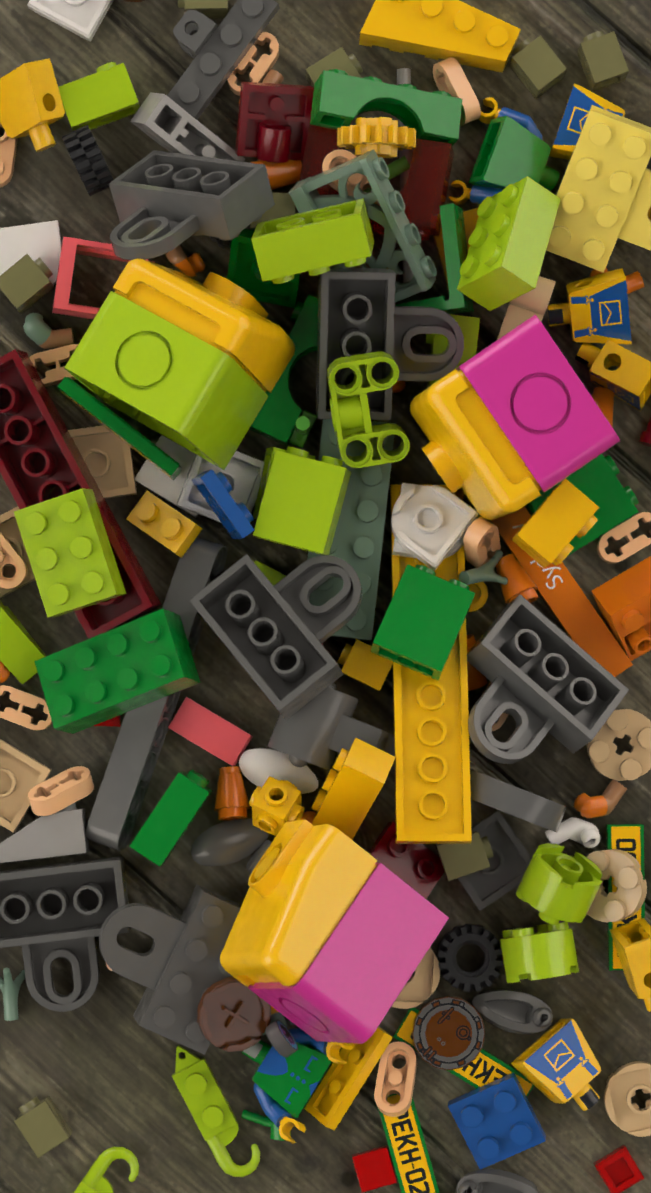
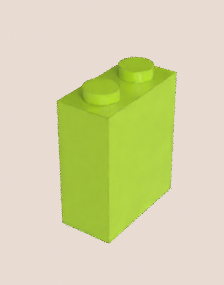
[253,446,351,555]

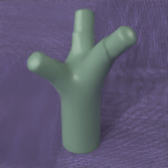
[459,550,508,585]
[0,967,25,1021]

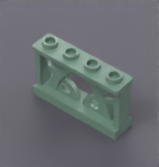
[289,149,437,302]

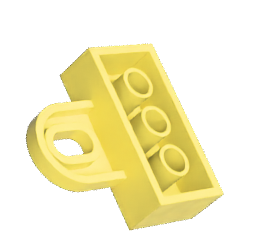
[546,105,651,273]

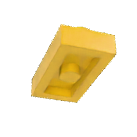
[126,490,202,558]

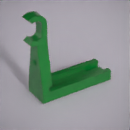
[395,203,474,314]

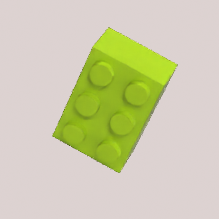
[457,176,560,311]
[251,198,374,284]
[14,488,126,618]

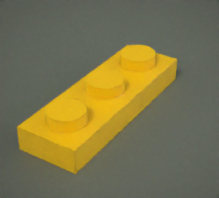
[304,1026,393,1131]

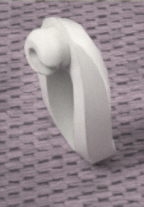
[239,748,318,794]

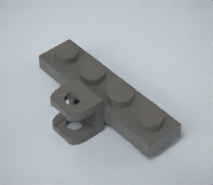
[167,0,280,120]

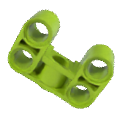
[327,351,410,468]

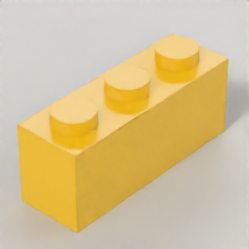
[311,738,395,840]

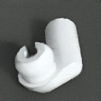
[545,817,601,848]

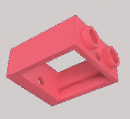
[52,236,155,319]

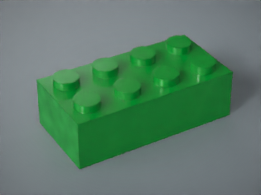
[35,608,201,734]

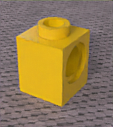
[337,639,393,691]

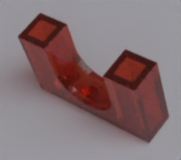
[295,124,454,240]

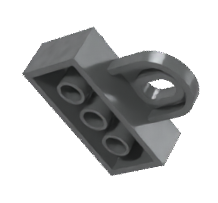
[109,150,275,260]
[316,268,464,420]
[189,554,363,720]
[467,594,629,764]
[0,856,132,1012]
[99,884,242,1055]

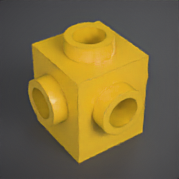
[249,776,304,836]

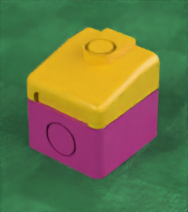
[410,315,620,520]
[220,819,449,1044]

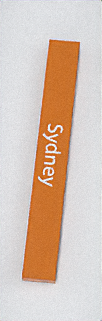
[489,506,633,677]

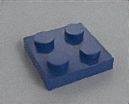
[192,469,255,539]
[448,1072,546,1170]

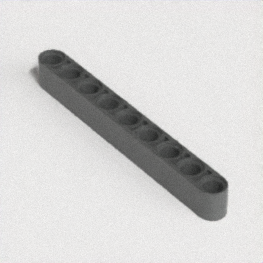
[86,537,228,851]

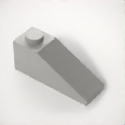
[130,92,245,162]
[0,803,90,863]

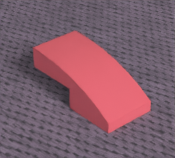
[168,697,253,766]

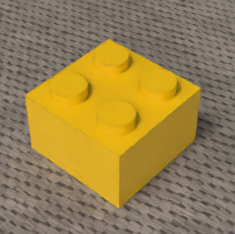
[511,478,600,568]

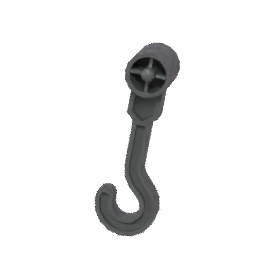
[267,682,567,832]

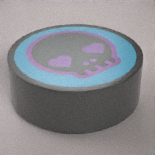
[266,1019,298,1058]

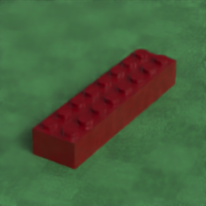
[0,349,161,639]

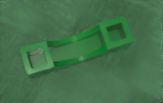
[310,69,462,152]
[249,294,318,447]

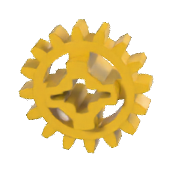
[337,117,416,158]

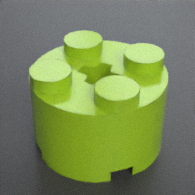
[516,843,603,925]
[500,922,579,983]

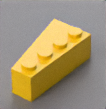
[359,0,521,73]

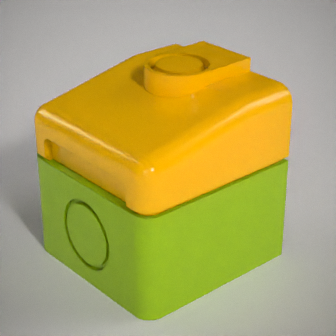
[64,258,295,470]

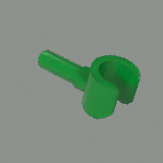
[241,1109,291,1141]

